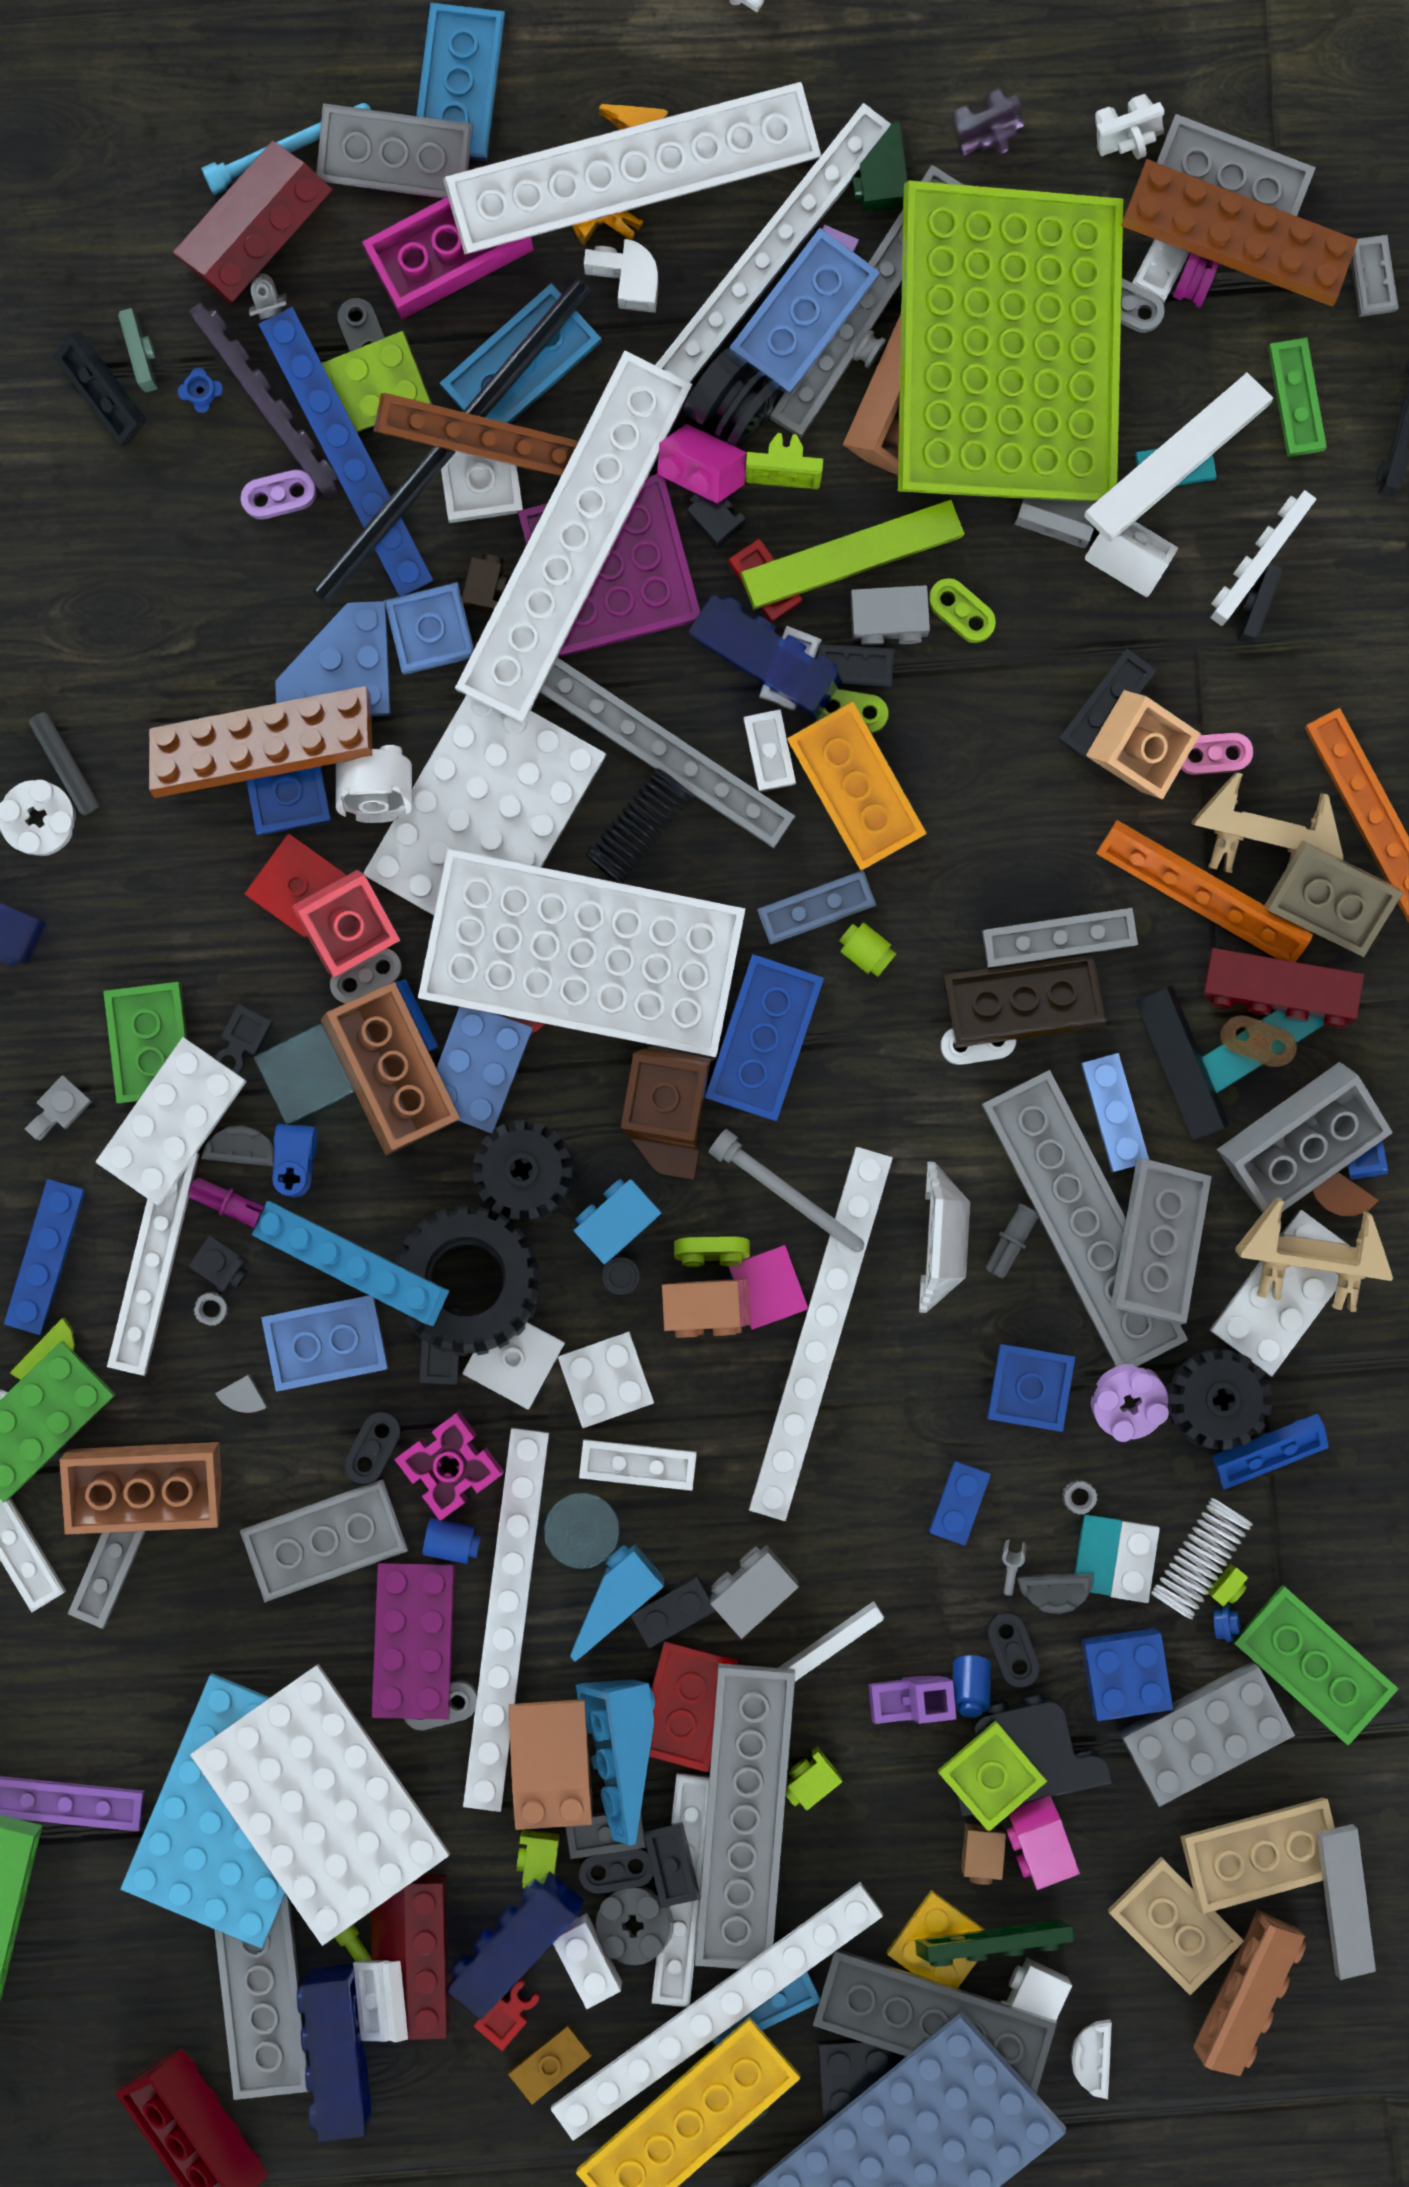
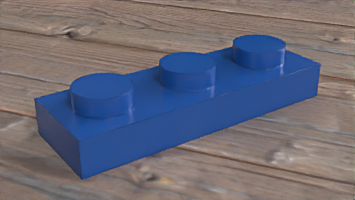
[1212,1414,1329,1490]

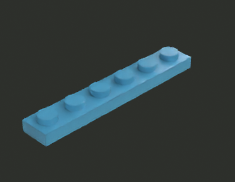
[252,1201,449,1326]

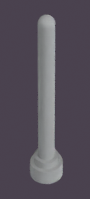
[708,1129,864,1252]

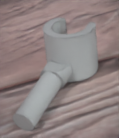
[1002,1539,1027,1596]

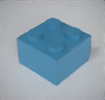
[573,1179,662,1265]

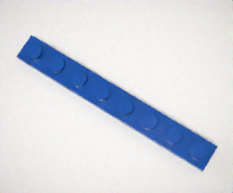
[259,307,433,597]

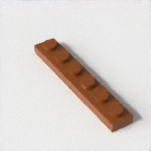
[373,393,579,477]

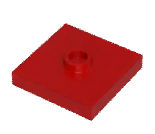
[245,833,347,939]

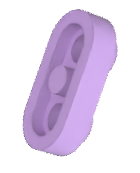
[241,470,317,520]

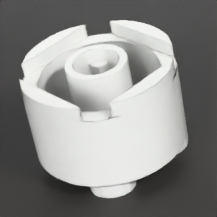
[336,745,412,823]

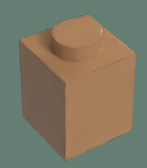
[961,1823,1006,1885]

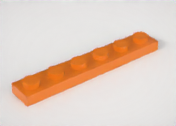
[1304,708,1409,923]
[1096,820,1313,962]

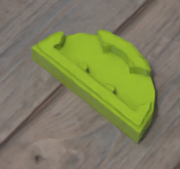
[10,1318,75,1380]

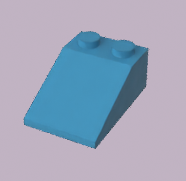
[570,1544,665,1662]

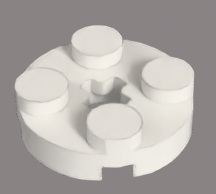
[0,780,76,856]

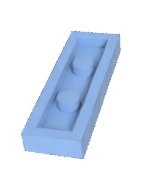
[1081,1053,1149,1172]

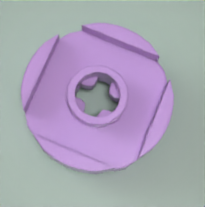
[1091,1364,1169,1442]

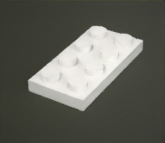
[96,1037,247,1205]
[1209,1210,1349,1376]

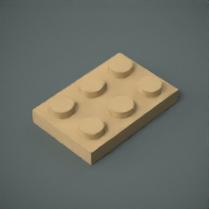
[1108,1857,1244,1995]

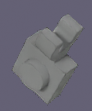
[25,1075,92,1141]

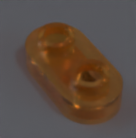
[1221,1015,1297,1067]

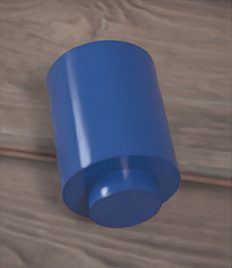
[422,1518,481,1564]
[953,1655,991,1718]

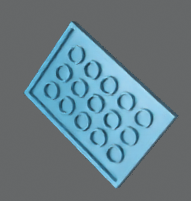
[120,1673,285,1949]

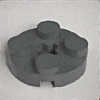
[596,1886,673,1965]

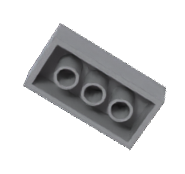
[1118,1661,1295,1807]

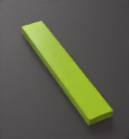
[740,500,964,610]

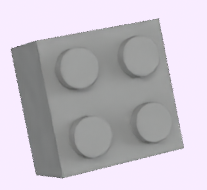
[710,1545,799,1639]

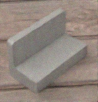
[1014,499,1094,549]

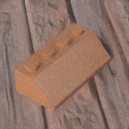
[843,314,901,475]
[321,982,460,1156]
[60,1442,222,1534]
[1193,1909,1306,2076]

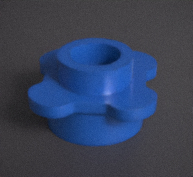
[178,368,223,413]

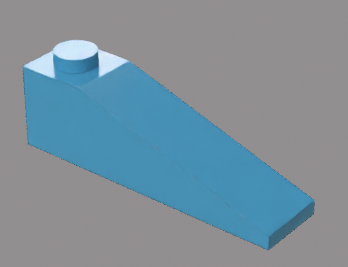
[576,1679,655,1846]

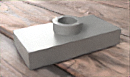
[1350,235,1399,317]

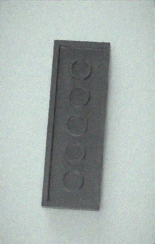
[813,1949,1057,2094]

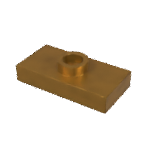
[508,2024,592,2104]

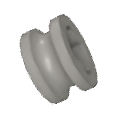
[853,330,886,369]

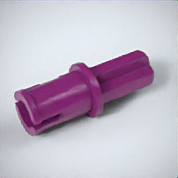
[188,1178,264,1228]

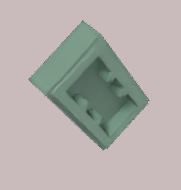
[118,308,158,393]

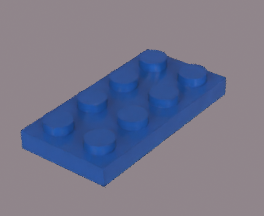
[705,954,824,1122]

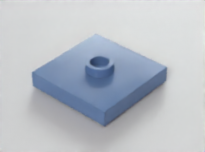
[384,582,474,675]

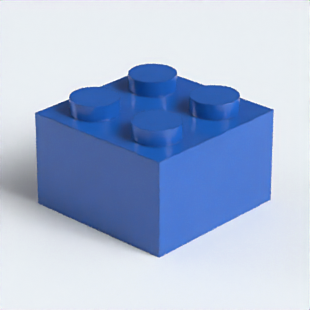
[1080,1628,1173,1721]

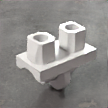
[1095,94,1164,160]

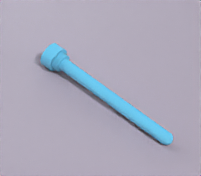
[201,103,371,196]

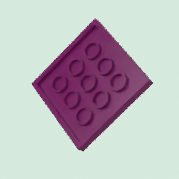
[518,474,702,658]

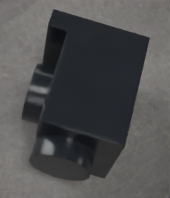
[687,493,745,550]

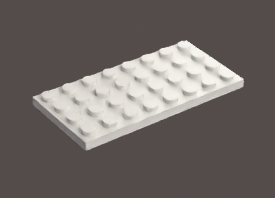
[418,849,745,1057]

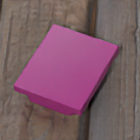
[729,1245,808,1330]

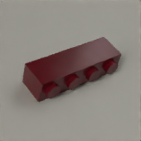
[1202,948,1364,1028]

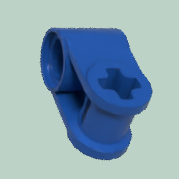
[272,1124,317,1198]

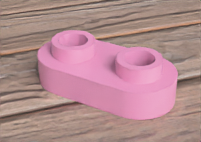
[1181,733,1253,775]

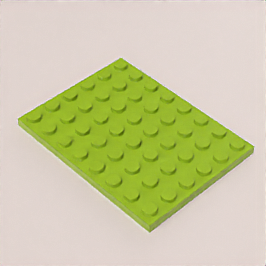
[898,181,1123,503]

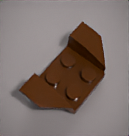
[620,1045,716,1180]

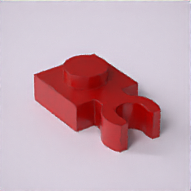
[473,1978,540,2051]

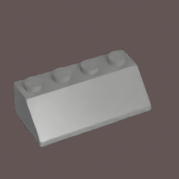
[1217,1062,1393,1213]

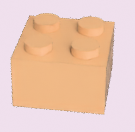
[1086,690,1201,799]

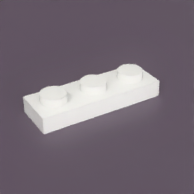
[579,1439,697,1491]

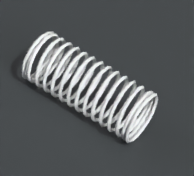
[1151,1498,1253,1619]

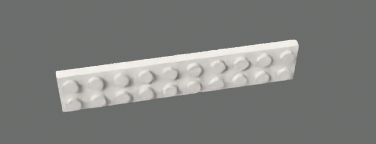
[443,82,821,255]
[455,351,692,723]

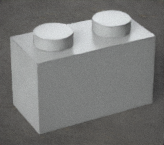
[850,585,930,646]

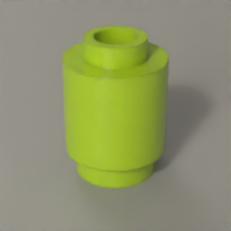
[839,922,897,977]

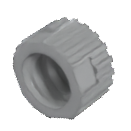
[193,1291,229,1326]
[1062,1480,1098,1515]

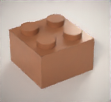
[662,1279,751,1338]

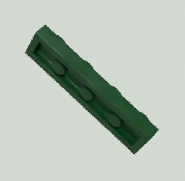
[915,1920,1074,1967]

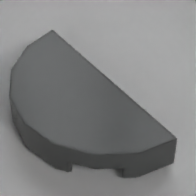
[201,1125,274,1167]
[1017,1573,1094,1614]

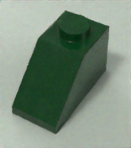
[852,122,907,212]

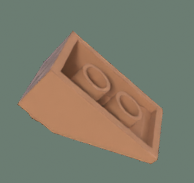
[509,1699,593,1830]

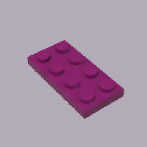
[372,1563,455,1720]

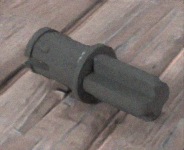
[985,1203,1039,1278]

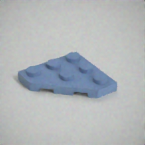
[275,601,391,716]

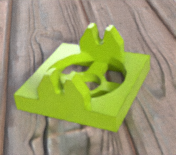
[745,433,823,490]

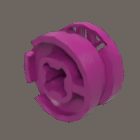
[1172,253,1219,308]

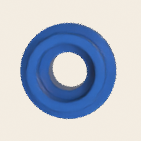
[1214,1604,1241,1642]

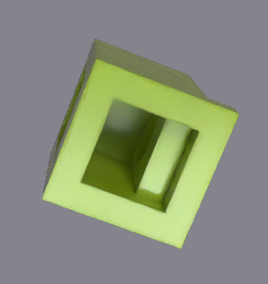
[786,1746,842,1811]
[516,1829,560,1891]

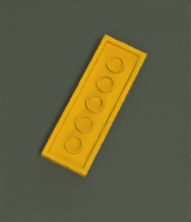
[576,2016,800,2187]

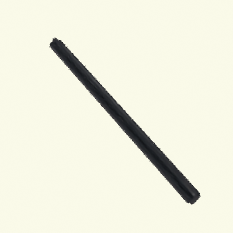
[313,279,591,603]

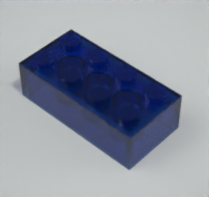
[296,1963,373,2142]

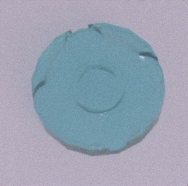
[544,1492,620,1569]

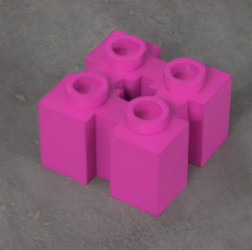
[394,1411,504,1521]

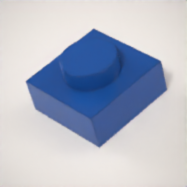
[1348,1140,1388,1180]

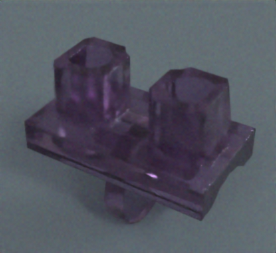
[953,88,1024,156]

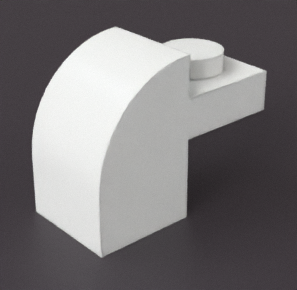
[584,239,658,313]

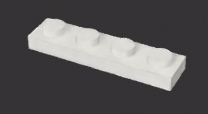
[1210,490,1316,626]

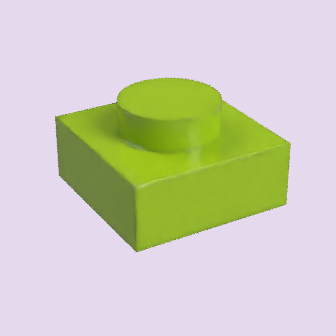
[1208,1564,1248,1607]

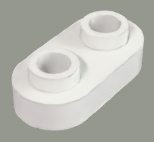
[940,1029,1016,1065]

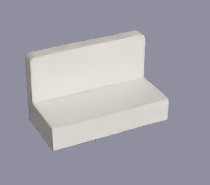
[1085,522,1178,597]

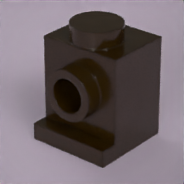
[462,554,508,614]

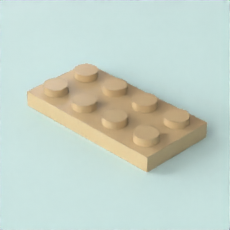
[1180,1797,1335,1914]

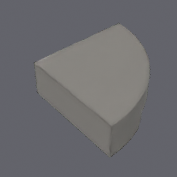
[215,1374,268,1413]

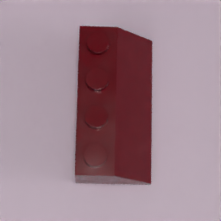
[173,140,333,305]
[371,1874,450,2040]
[115,2049,269,2187]

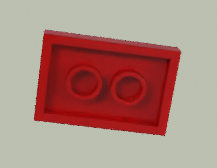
[649,1640,738,1773]

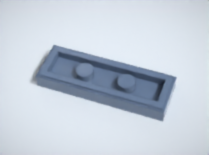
[757,870,876,945]

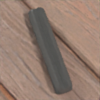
[29,712,99,815]

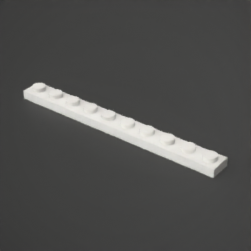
[655,103,891,384]
[749,1147,893,1521]
[463,1428,549,1812]
[551,1882,883,2141]

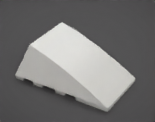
[919,1162,970,1313]

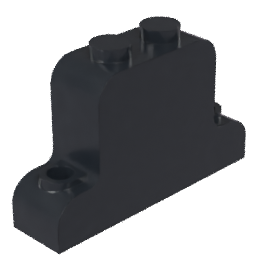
[956,1692,1112,1816]

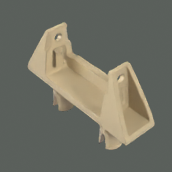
[1191,772,1343,873]
[1235,1197,1393,1312]

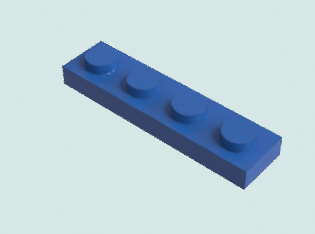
[4,1179,86,1335]

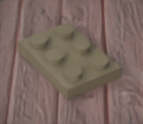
[1264,841,1403,957]

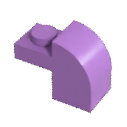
[868,1676,956,1724]

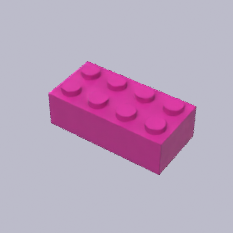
[362,197,533,320]

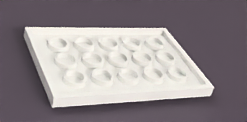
[363,695,606,916]
[190,1664,450,1946]

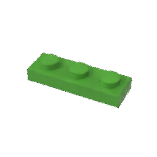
[1268,337,1327,457]

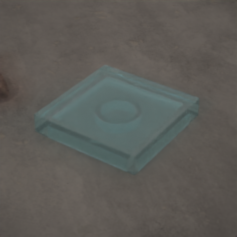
[254,1024,355,1125]

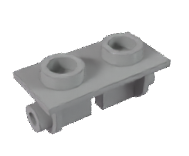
[249,273,287,319]

